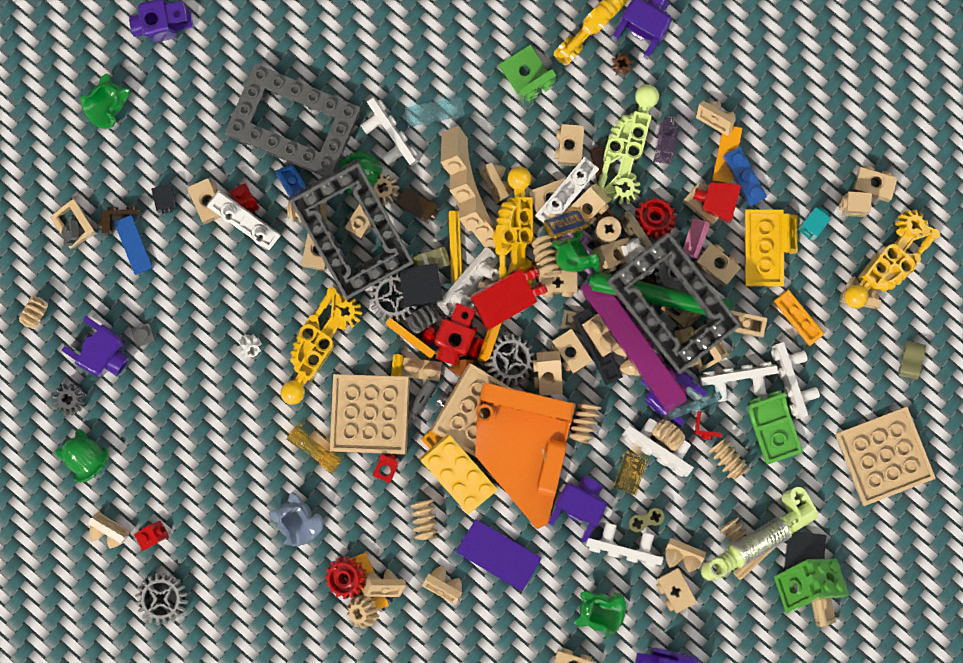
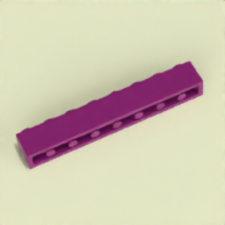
[580,282,687,413]

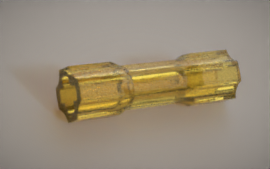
[286,426,342,474]

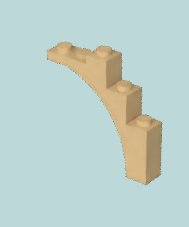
[441,126,496,249]

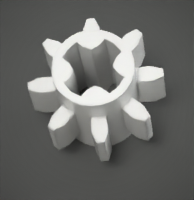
[237,334,262,358]

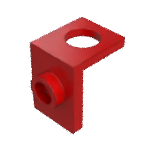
[694,411,722,440]
[373,454,399,483]

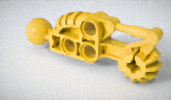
[553,0,629,66]
[492,166,537,288]
[844,210,940,309]
[281,287,362,405]

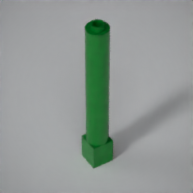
[589,272,732,316]

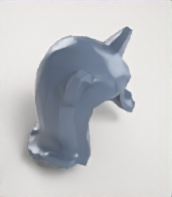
[269,492,324,547]

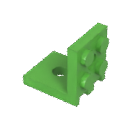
[499,45,556,104]
[774,559,849,613]

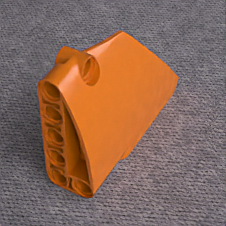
[475,383,576,529]

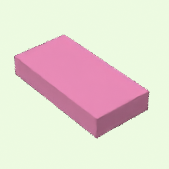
[683,219,710,259]

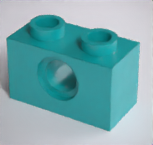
[798,207,831,241]

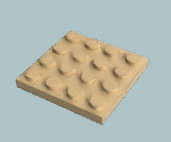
[430,363,512,458]
[330,374,410,454]
[835,407,936,506]

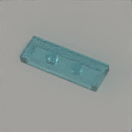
[405,97,465,127]
[667,392,722,420]

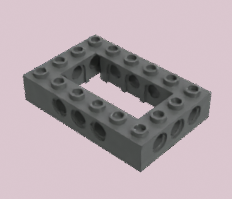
[225,63,362,177]
[289,159,414,300]
[606,233,741,374]

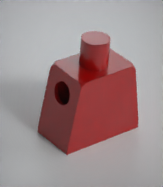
[693,182,741,223]

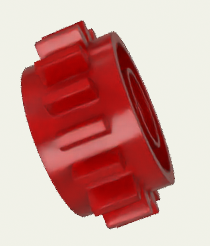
[635,197,676,239]
[325,556,367,599]

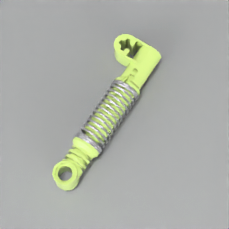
[701,487,818,581]

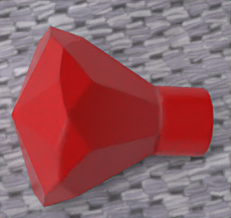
[420,327,437,346]

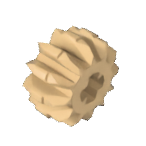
[373,173,399,206]
[19,296,48,329]
[652,419,686,451]
[346,595,379,629]

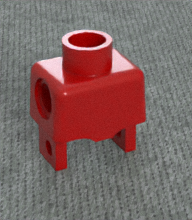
[435,303,477,366]

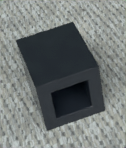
[151,184,177,215]

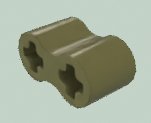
[411,247,451,270]
[898,340,926,380]
[628,508,664,532]

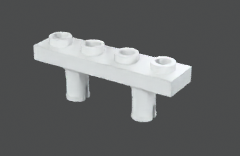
[361,98,419,166]
[535,157,599,228]
[207,190,280,250]
[437,247,500,317]
[771,342,820,419]
[699,361,778,402]
[622,418,693,477]
[586,523,663,568]

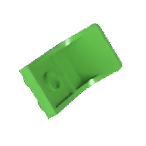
[746,390,803,465]

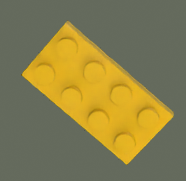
[745,210,784,287]
[419,433,498,515]

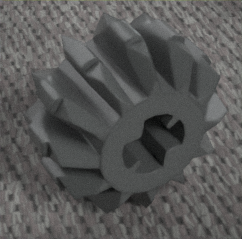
[406,304,440,334]
[52,384,85,416]

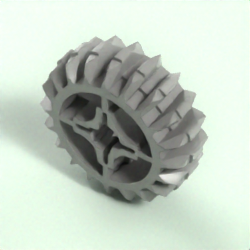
[369,271,418,323]
[484,334,535,385]
[135,573,188,625]

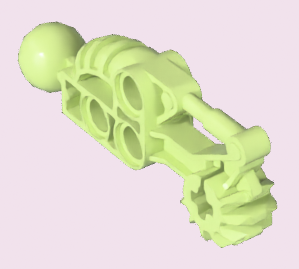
[598,84,659,204]

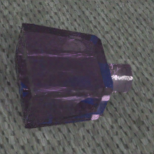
[653,116,679,164]

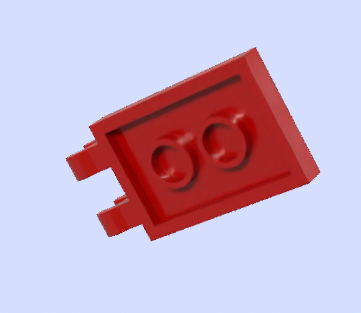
[470,266,548,330]

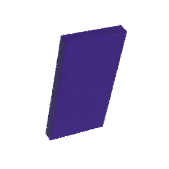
[456,519,542,591]

